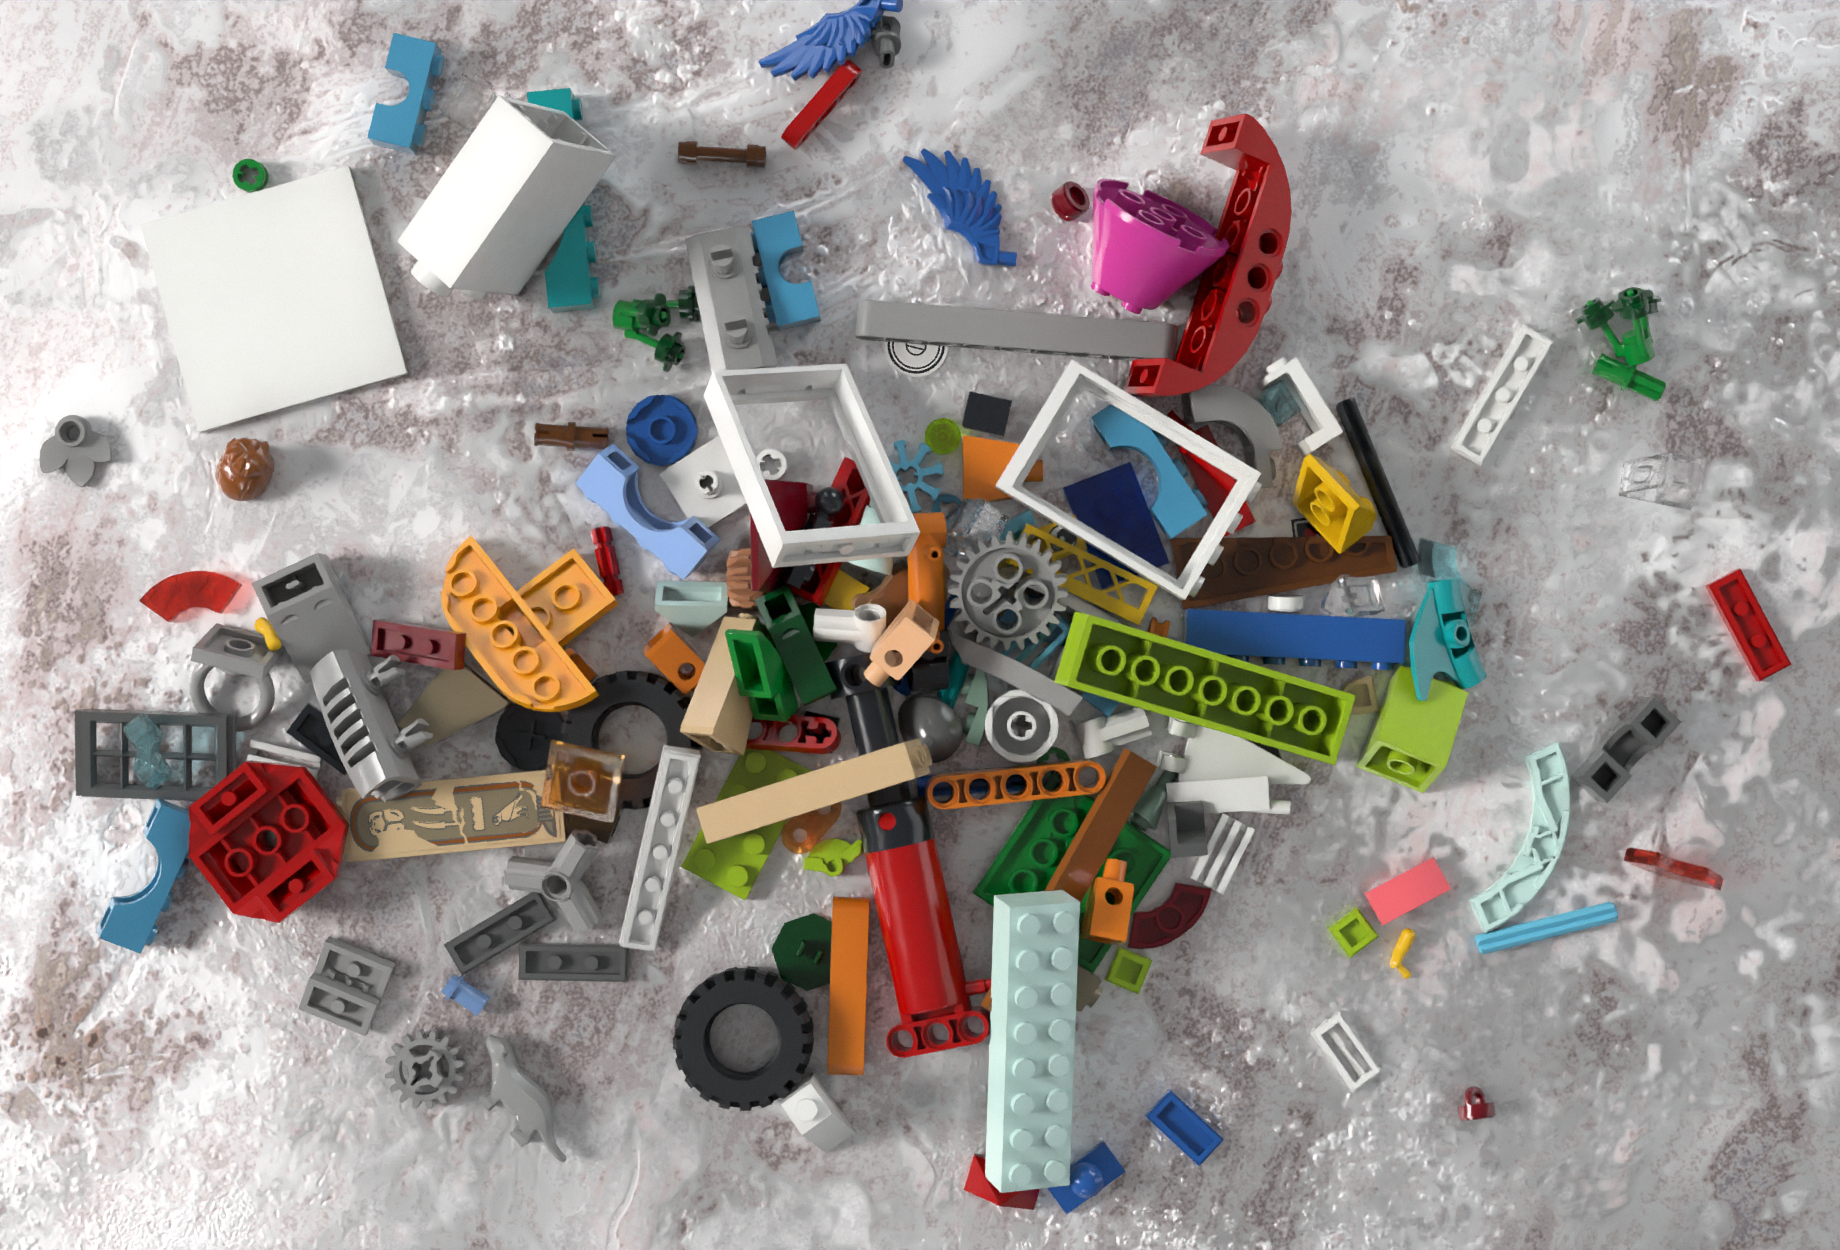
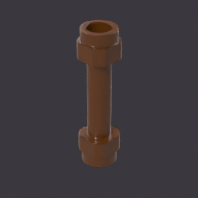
[678,141,766,169]

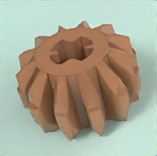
[726,548,767,609]

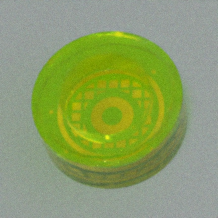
[925,418,961,455]

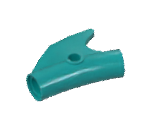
[1409,578,1487,701]

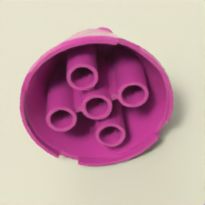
[1090,179,1229,314]

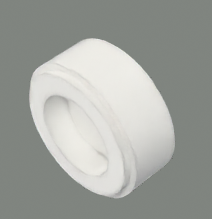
[1268,594,1305,612]

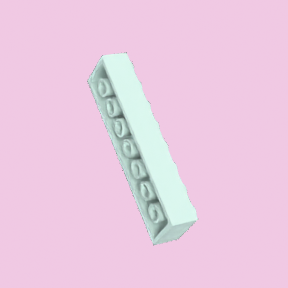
[985,890,1080,1193]

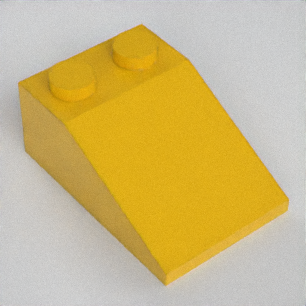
[1291,453,1377,554]

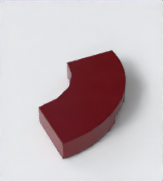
[1127,882,1212,949]

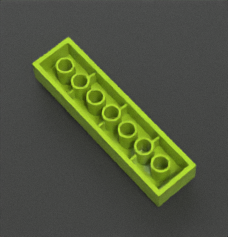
[1054,612,1356,765]

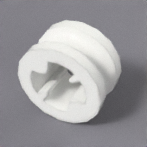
[756,449,788,480]

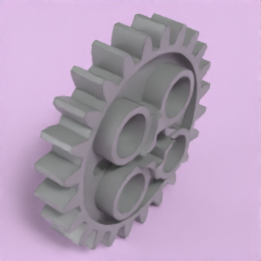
[948,531,1068,651]

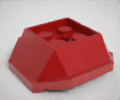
[189,760,349,923]

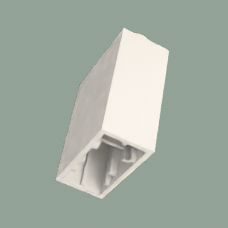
[397,96,616,300]

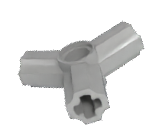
[505,828,604,933]

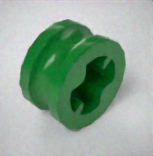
[232,159,269,193]

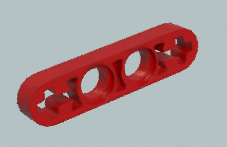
[745,715,841,754]

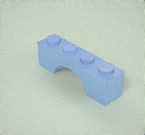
[575,444,721,580]

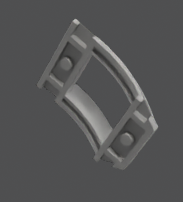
[946,567,1119,716]

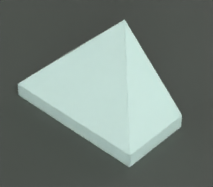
[654,581,729,638]

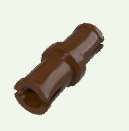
[534,422,609,451]

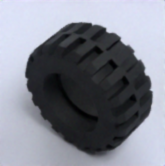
[561,670,703,810]
[673,966,814,1111]

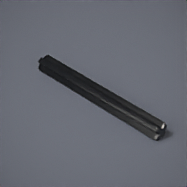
[1336,398,1420,568]

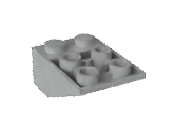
[251,553,371,683]

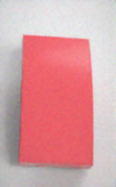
[1365,857,1451,926]

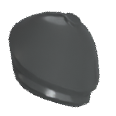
[898,692,964,763]

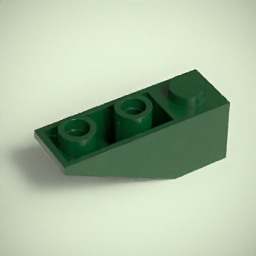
[755,584,837,707]

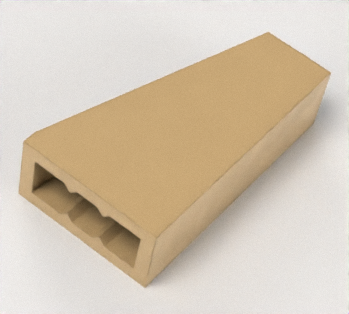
[680,613,770,756]

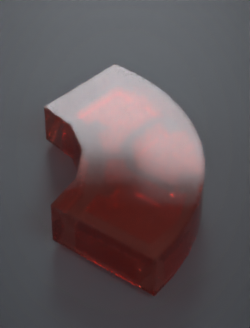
[139,571,243,622]
[1624,847,1723,891]

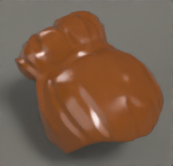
[215,438,274,501]

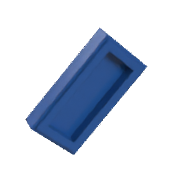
[1145,1088,1224,1166]

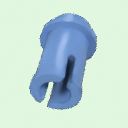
[441,974,490,1016]

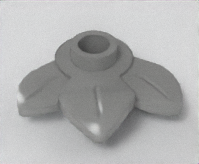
[39,415,112,487]

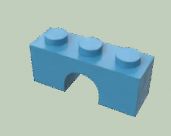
[367,33,445,155]
[751,211,821,331]

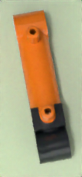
[907,512,949,692]

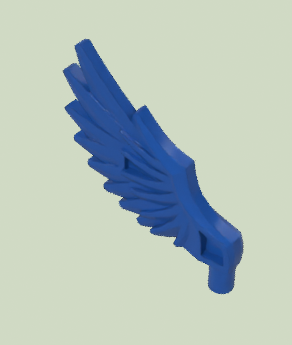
[759,0,903,81]
[903,148,1017,267]

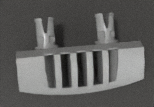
[685,226,778,372]
[310,649,433,803]

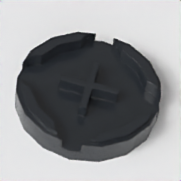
[495,703,565,771]

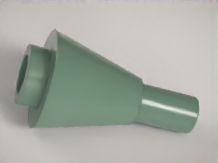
[1128,770,1178,832]

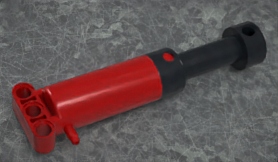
[825,650,991,1058]

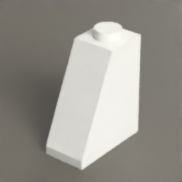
[780,1072,856,1153]

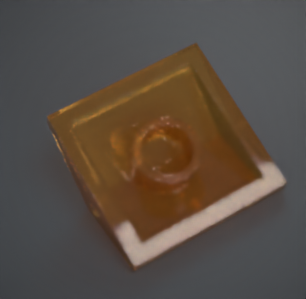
[540,740,625,823]

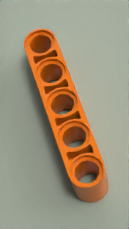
[924,759,1106,810]
[827,896,870,1076]

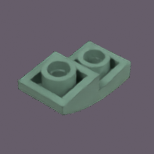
[961,669,989,747]

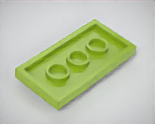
[681,738,811,900]

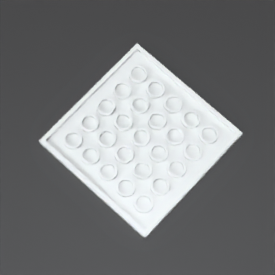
[140,165,409,433]

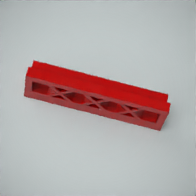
[784,457,870,606]

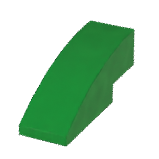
[725,629,799,722]

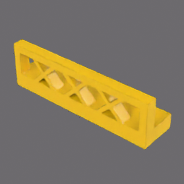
[1005,523,1158,625]

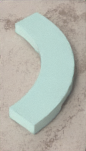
[1468,742,1571,933]

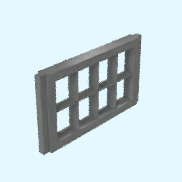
[74,709,237,801]

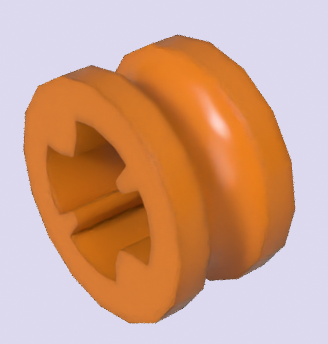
[1147,617,1170,638]

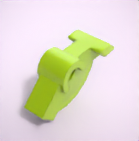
[803,838,864,877]

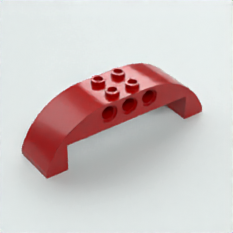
[1123,113,1292,397]

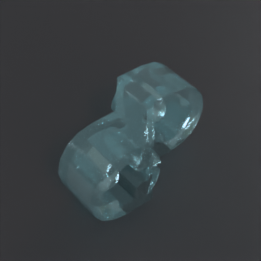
[123,713,172,790]

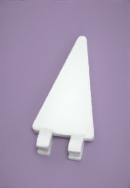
[1156,717,1311,785]

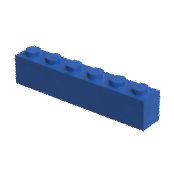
[1182,609,1406,670]

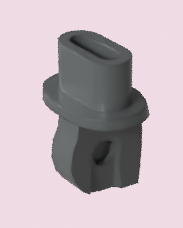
[871,15,901,69]

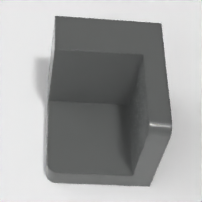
[1167,801,1208,858]

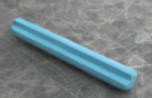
[1475,902,1618,954]

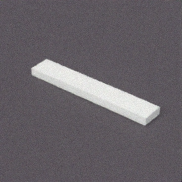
[619,745,701,952]

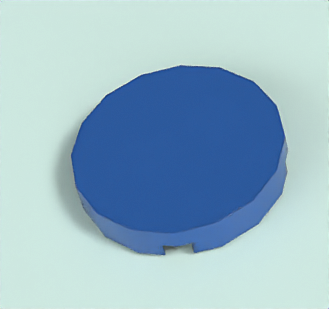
[626,395,698,467]

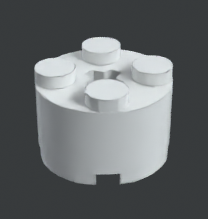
[985,689,1058,763]

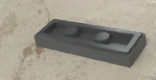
[444,892,557,975]
[518,943,629,982]

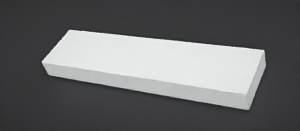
[1448,324,1555,467]

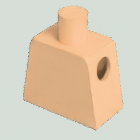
[863,599,940,687]

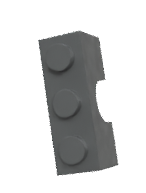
[1571,697,1681,803]

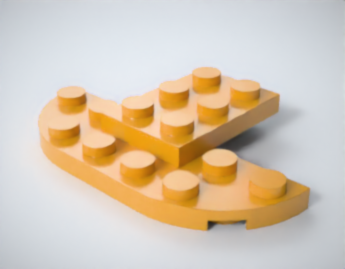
[441,535,618,712]

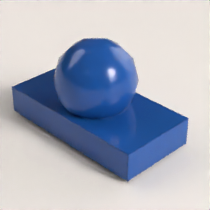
[1048,1141,1125,1214]

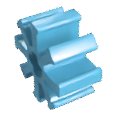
[889,440,944,513]

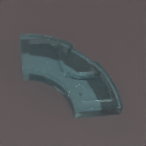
[1418,538,1482,627]

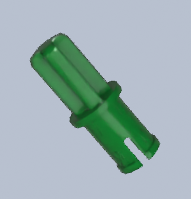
[1591,353,1666,401]

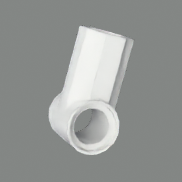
[813,604,886,652]
[1074,707,1152,759]

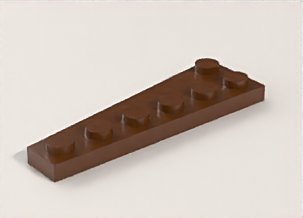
[1169,536,1397,610]

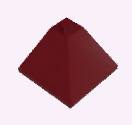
[750,479,818,594]

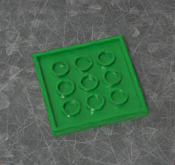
[972,772,1171,973]

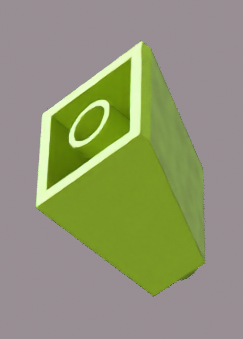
[1356,666,1469,793]

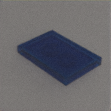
[1062,462,1170,589]

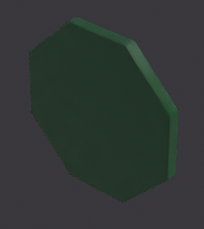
[771,913,832,991]

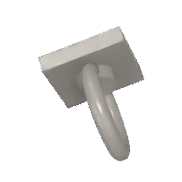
[189,623,285,732]

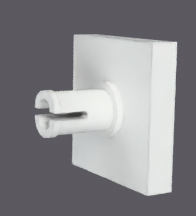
[659,435,747,529]

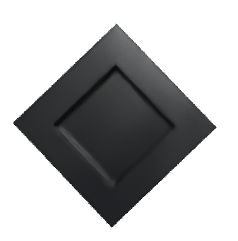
[962,391,1012,439]

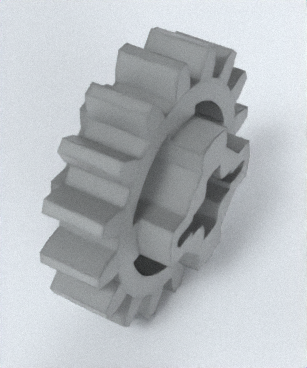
[385,1028,466,1109]

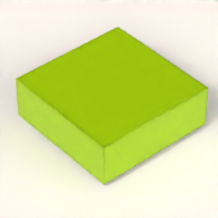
[1327,907,1379,958]
[1104,946,1152,995]

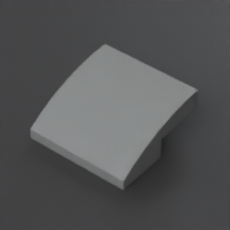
[298,936,396,1036]

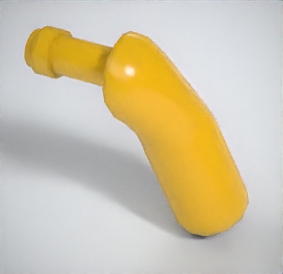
[254,617,281,651]
[1390,928,1416,979]

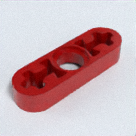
[781,59,863,150]

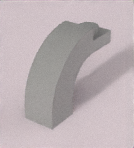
[1181,384,1283,489]

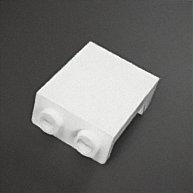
[1257,357,1343,458]

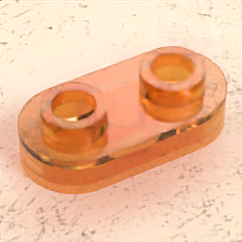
[782,802,842,854]

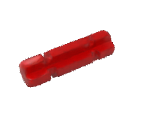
[591,526,624,597]

